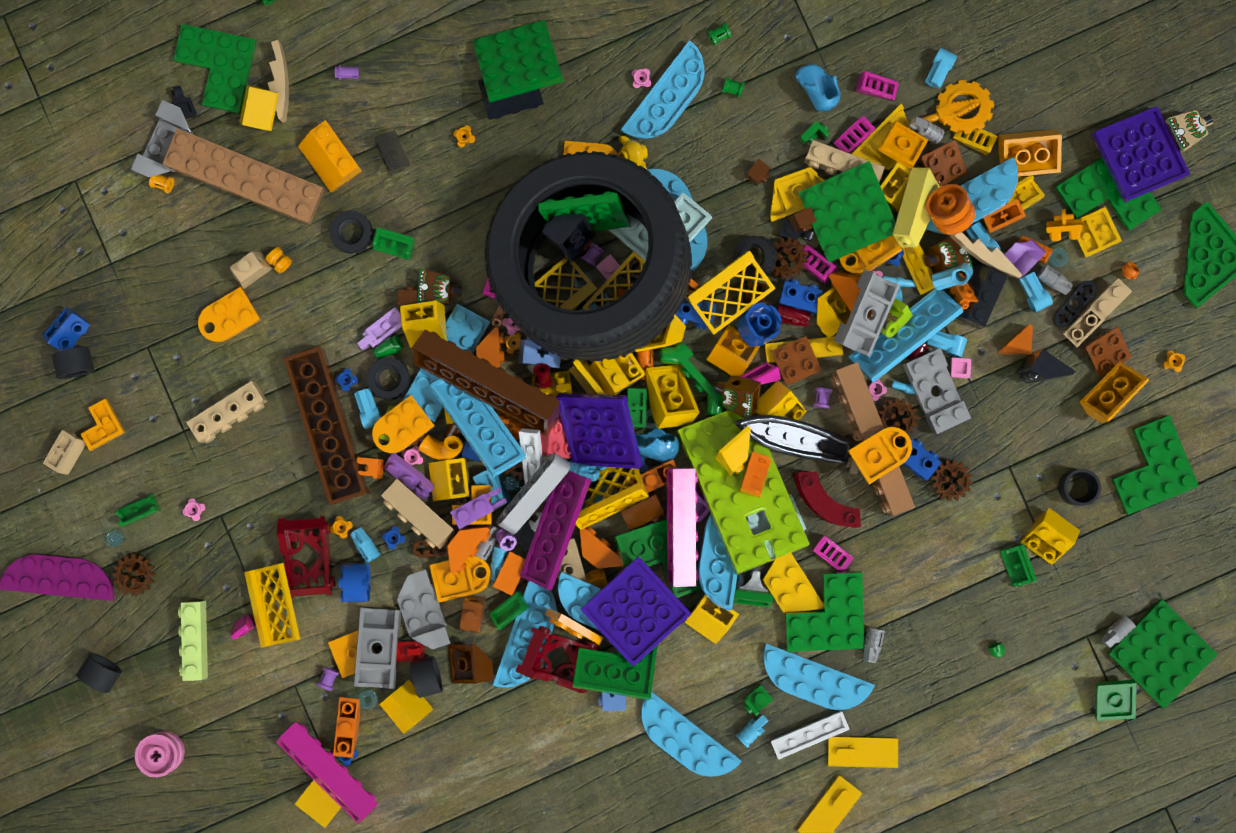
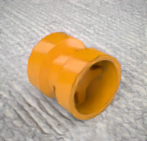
[265,247,292,274]

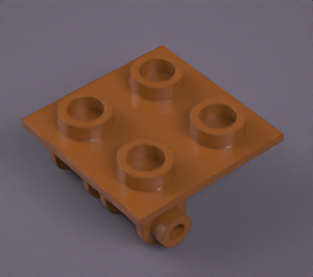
[919,140,968,187]
[1082,326,1132,377]
[771,336,822,386]

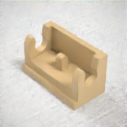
[43,430,86,475]

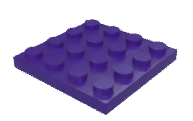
[1091,106,1190,203]
[556,393,642,469]
[580,556,691,667]

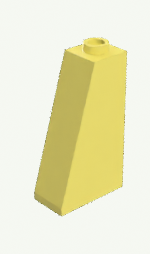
[893,167,940,248]

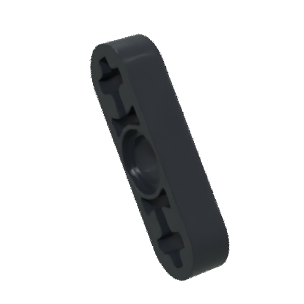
[1052,281,1096,328]

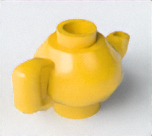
[618,136,648,170]

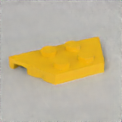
[852,104,910,171]
[770,167,825,222]
[762,553,824,613]

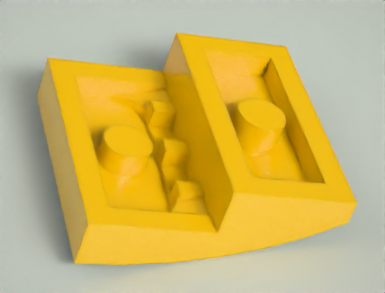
[1007,175,1045,210]
[1077,207,1122,257]
[295,780,341,828]

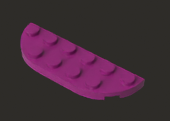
[0,554,115,601]

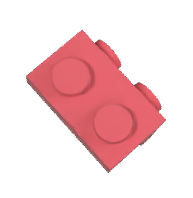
[531,419,571,458]

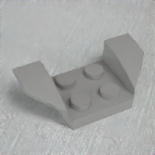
[131,100,194,177]
[397,570,450,649]

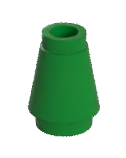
[373,335,403,359]

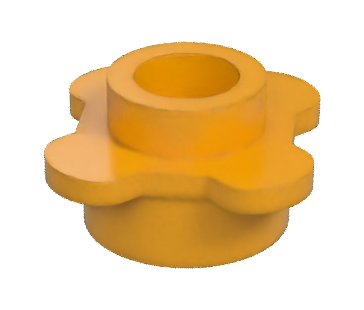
[453,125,475,147]
[504,332,521,354]
[1163,351,1185,372]
[330,516,353,539]

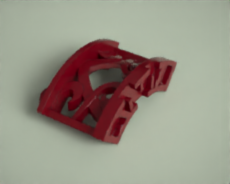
[793,471,861,528]
[277,516,336,599]
[515,625,602,693]

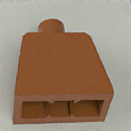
[460,595,486,634]

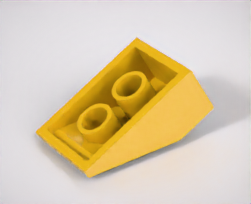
[645,365,699,429]

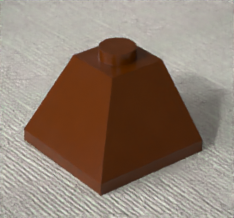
[448,644,494,684]

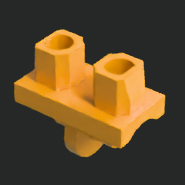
[1046,209,1083,241]

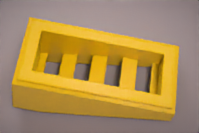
[953,129,998,156]

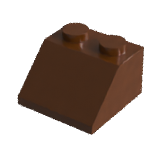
[620,492,665,531]

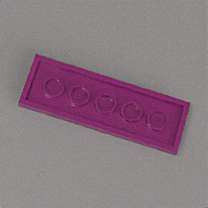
[520,470,591,590]

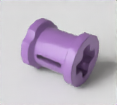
[581,243,605,268]
[813,387,832,409]
[495,527,517,551]
[316,666,340,691]

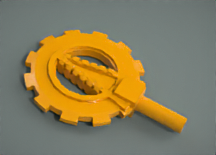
[922,80,994,134]

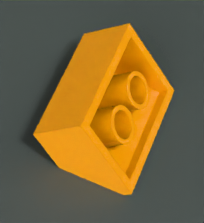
[298,120,362,193]
[998,129,1062,176]
[1080,361,1149,423]

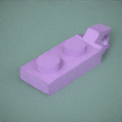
[357,307,402,350]

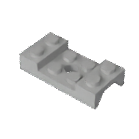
[834,269,900,357]
[902,348,971,434]
[354,608,401,689]

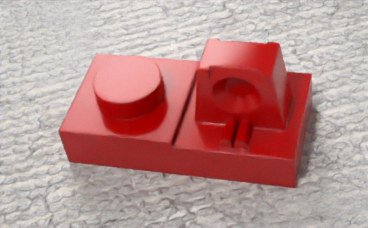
[396,641,425,662]

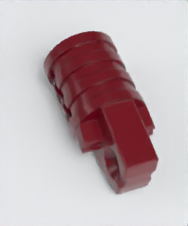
[776,304,810,326]

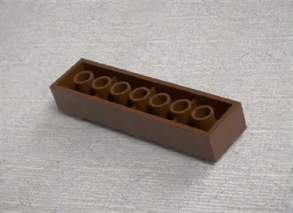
[412,329,560,436]
[283,346,370,505]

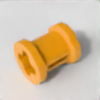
[149,175,174,194]

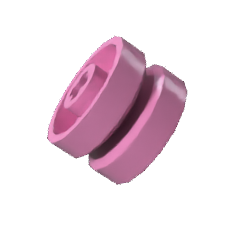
[135,730,185,778]

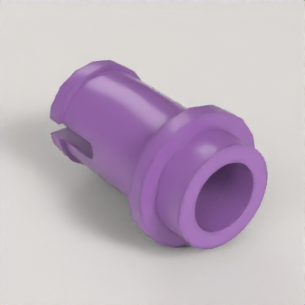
[335,65,359,80]

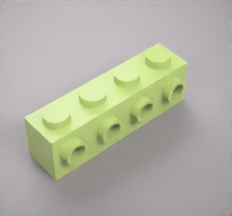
[178,601,208,681]

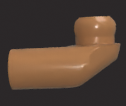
[492,305,506,327]

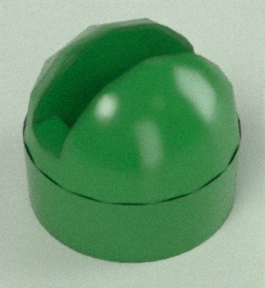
[988,642,1005,658]

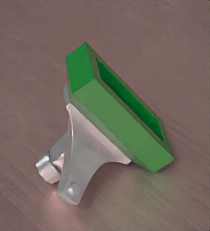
[733,569,773,608]

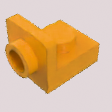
[585,569,608,588]

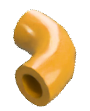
[418,435,463,461]

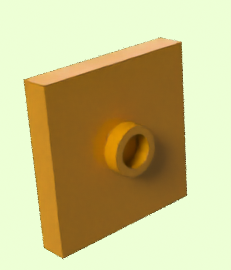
[878,120,928,169]
[328,630,375,678]

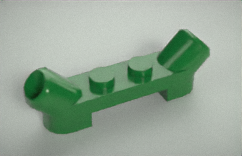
[660,342,723,415]

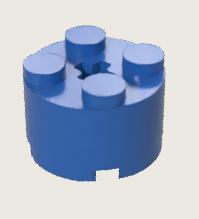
[736,303,782,347]
[339,563,371,602]

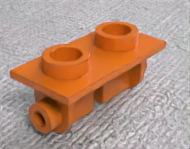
[948,273,978,309]

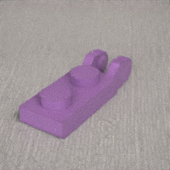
[383,453,434,499]
[450,488,507,529]

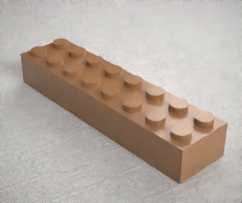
[163,128,325,225]
[830,362,915,516]

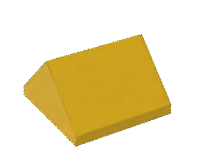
[239,84,279,131]
[379,679,433,734]

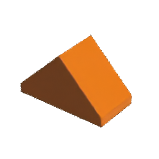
[983,199,1026,233]
[998,324,1033,355]

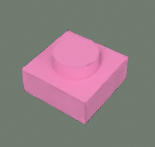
[596,255,620,280]
[950,358,971,379]

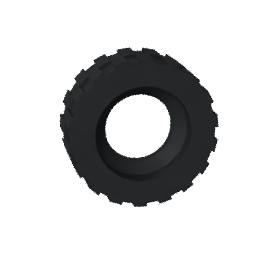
[329,210,374,254]
[733,236,777,278]
[367,357,411,400]

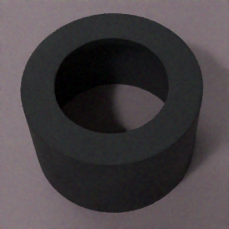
[52,347,95,379]
[1058,469,1101,506]
[76,653,122,693]
[410,656,443,698]

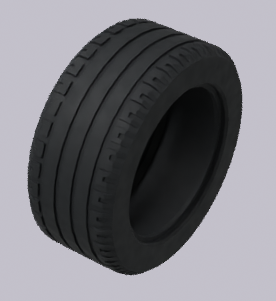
[485,151,692,362]

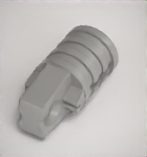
[909,116,944,145]
[1037,264,1073,295]
[475,524,498,561]
[1101,614,1136,648]
[863,626,885,663]

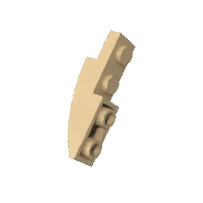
[1063,278,1132,347]

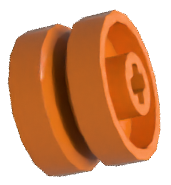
[926,184,976,235]

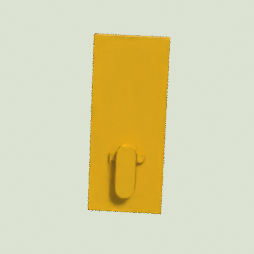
[828,736,898,768]
[797,775,863,833]

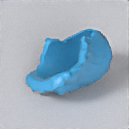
[795,64,841,112]
[635,426,679,462]

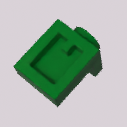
[798,121,830,146]
[743,684,773,716]

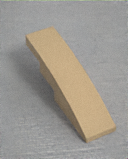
[268,40,289,123]
[949,232,1022,278]

